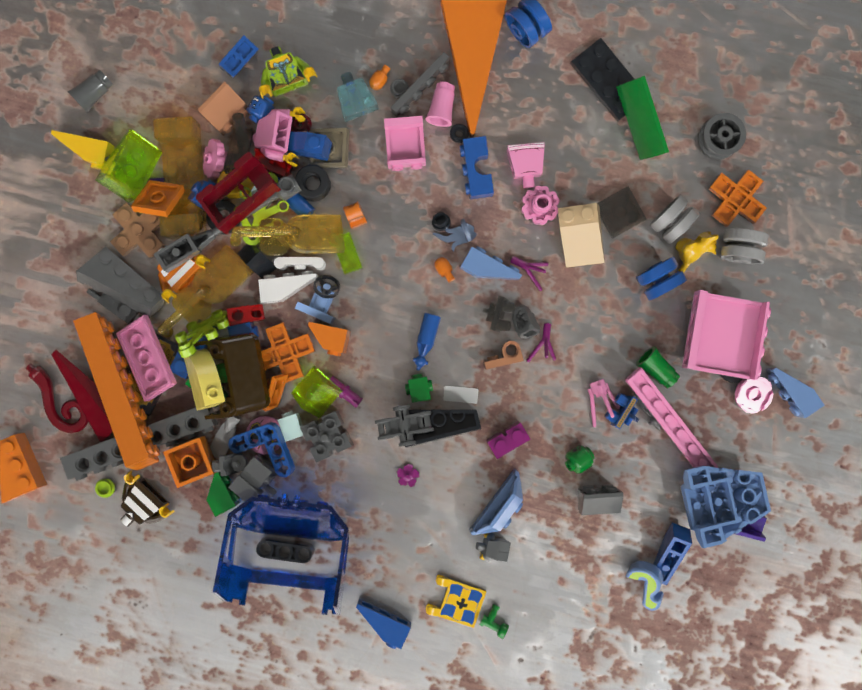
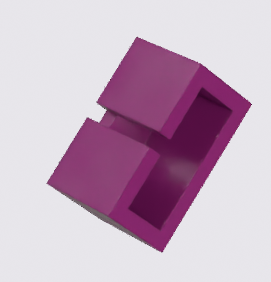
[486,421,530,459]

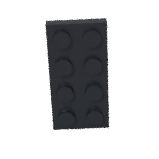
[570,38,635,122]

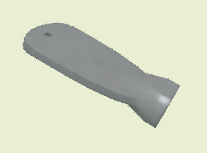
[210,416,241,459]

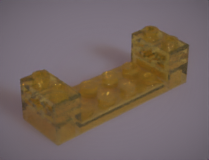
[153,116,207,240]

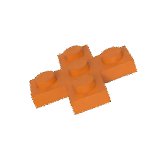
[708,169,767,227]
[261,322,316,383]

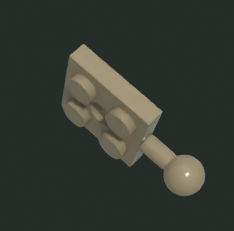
[297,128,349,168]

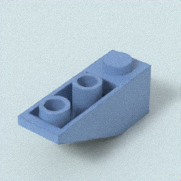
[460,246,522,280]
[766,368,825,418]

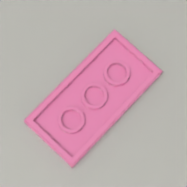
[116,315,177,402]

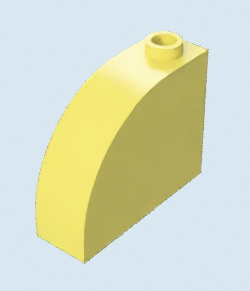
[184,348,225,411]

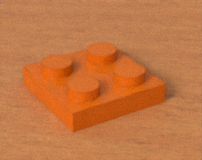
[131,180,185,217]

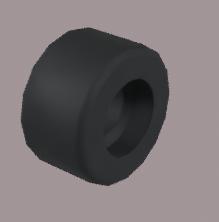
[295,165,331,201]

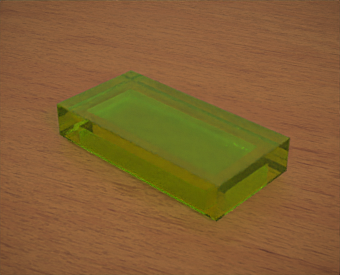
[332,232,363,275]

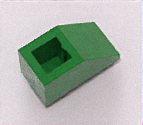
[206,472,240,517]

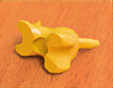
[675,231,719,273]

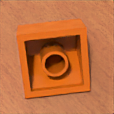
[308,322,351,356]

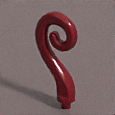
[25,363,89,433]

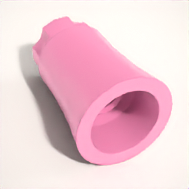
[426,82,455,127]

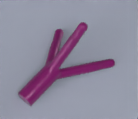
[510,256,549,291]
[526,323,556,363]

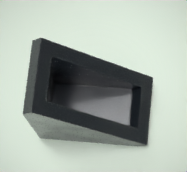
[237,244,277,279]

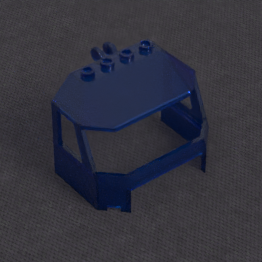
[213,494,350,615]

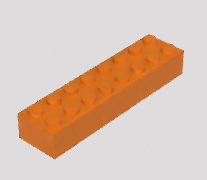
[73,312,160,471]

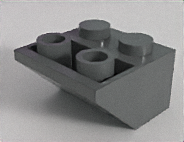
[577,484,624,515]

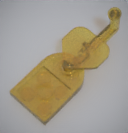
[230,215,345,256]
[158,244,254,338]

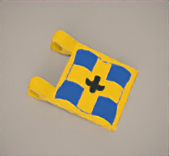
[425,574,486,628]

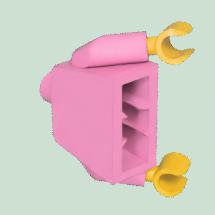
[252,107,305,167]

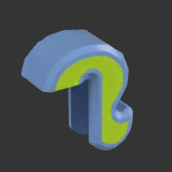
[626,561,664,611]

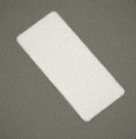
[443,386,478,404]

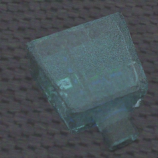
[337,72,379,123]

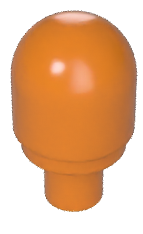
[369,64,390,90]
[434,257,455,283]

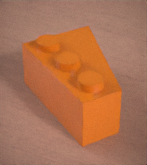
[0,433,47,504]

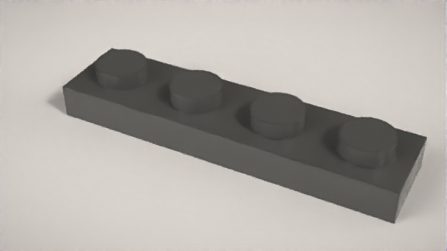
[391,52,450,117]

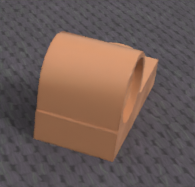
[483,341,524,370]

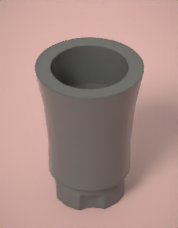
[67,70,113,113]

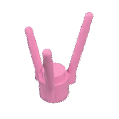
[587,379,620,427]

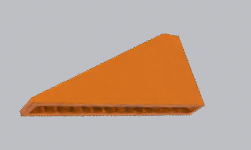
[440,0,507,138]

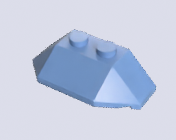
[469,468,523,535]

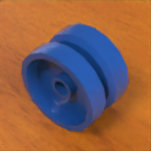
[504,0,552,48]
[636,256,687,301]

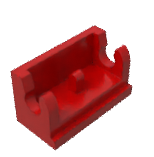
[254,148,295,178]

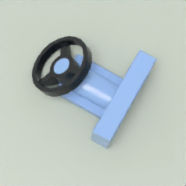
[295,275,340,324]

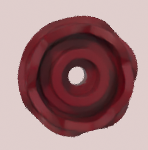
[290,114,312,132]

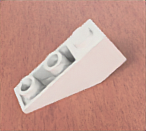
[258,271,318,304]

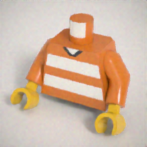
[157,247,211,303]

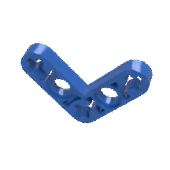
[228,422,295,478]

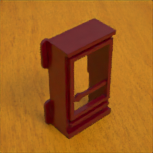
[196,152,281,235]

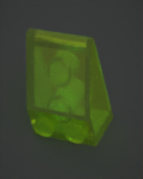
[95,129,162,203]

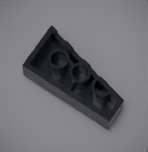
[402,409,481,448]

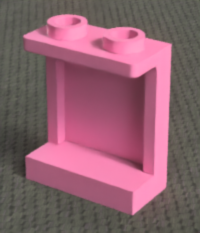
[384,116,426,171]

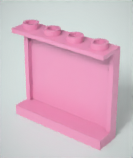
[682,290,771,380]

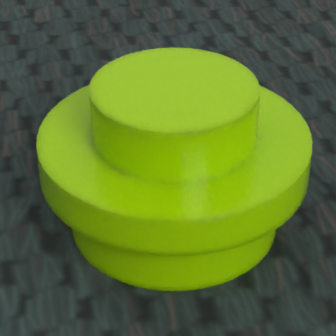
[95,478,115,498]

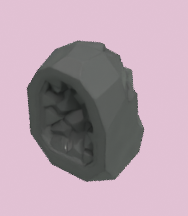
[512,305,540,339]

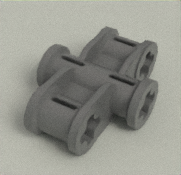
[375,405,434,447]

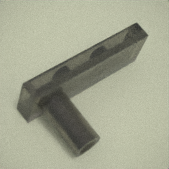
[224,113,253,174]

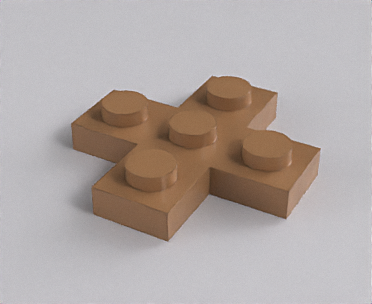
[110,202,168,259]

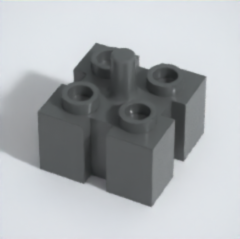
[300,410,354,463]
[228,454,277,503]

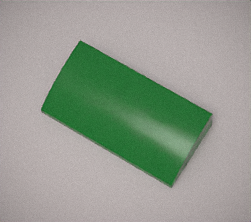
[616,76,669,160]

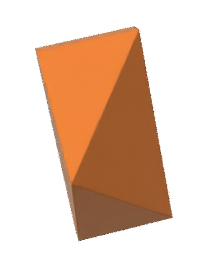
[262,373,288,411]

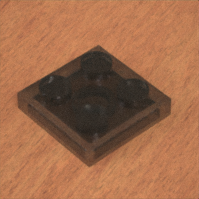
[597,186,647,239]

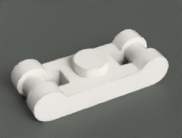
[274,257,326,271]

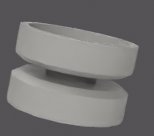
[650,194,700,244]
[720,228,769,264]

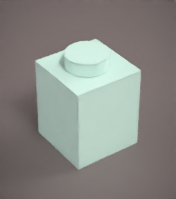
[278,411,303,442]

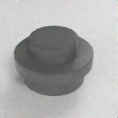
[390,79,409,98]

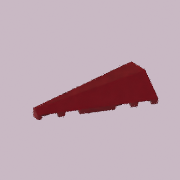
[51,350,113,443]

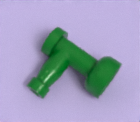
[479,604,509,639]

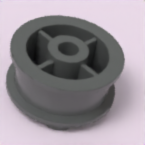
[698,113,746,159]

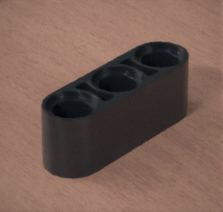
[256,537,314,563]

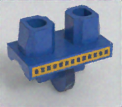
[604,393,640,429]

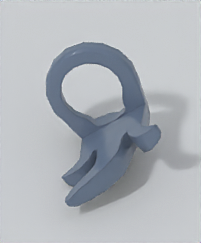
[433,219,477,252]

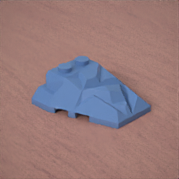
[681,466,771,548]

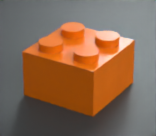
[163,436,216,488]

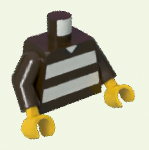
[120,470,175,527]

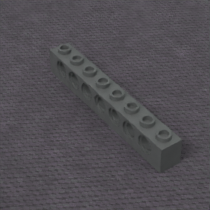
[60,407,218,481]

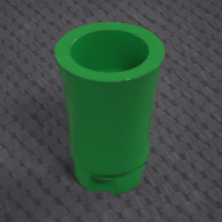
[636,346,680,389]

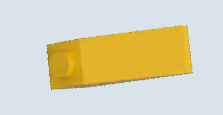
[51,130,115,170]

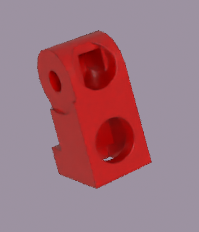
[227,304,265,326]

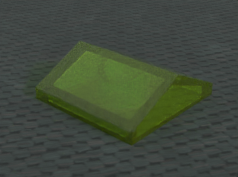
[291,366,343,418]

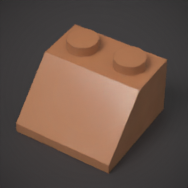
[198,81,247,136]

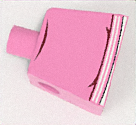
[506,142,545,189]

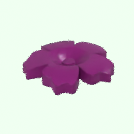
[397,464,420,487]

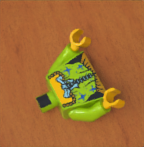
[259,46,318,99]

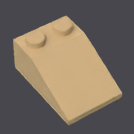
[558,203,605,268]

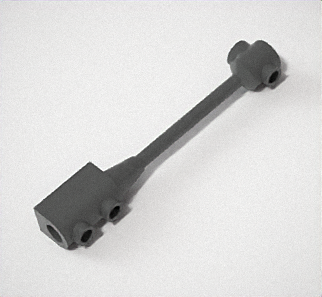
[154,174,302,273]

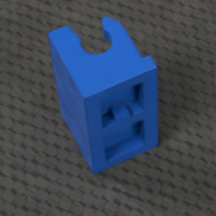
[219,35,259,79]

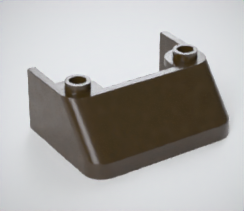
[194,332,270,420]

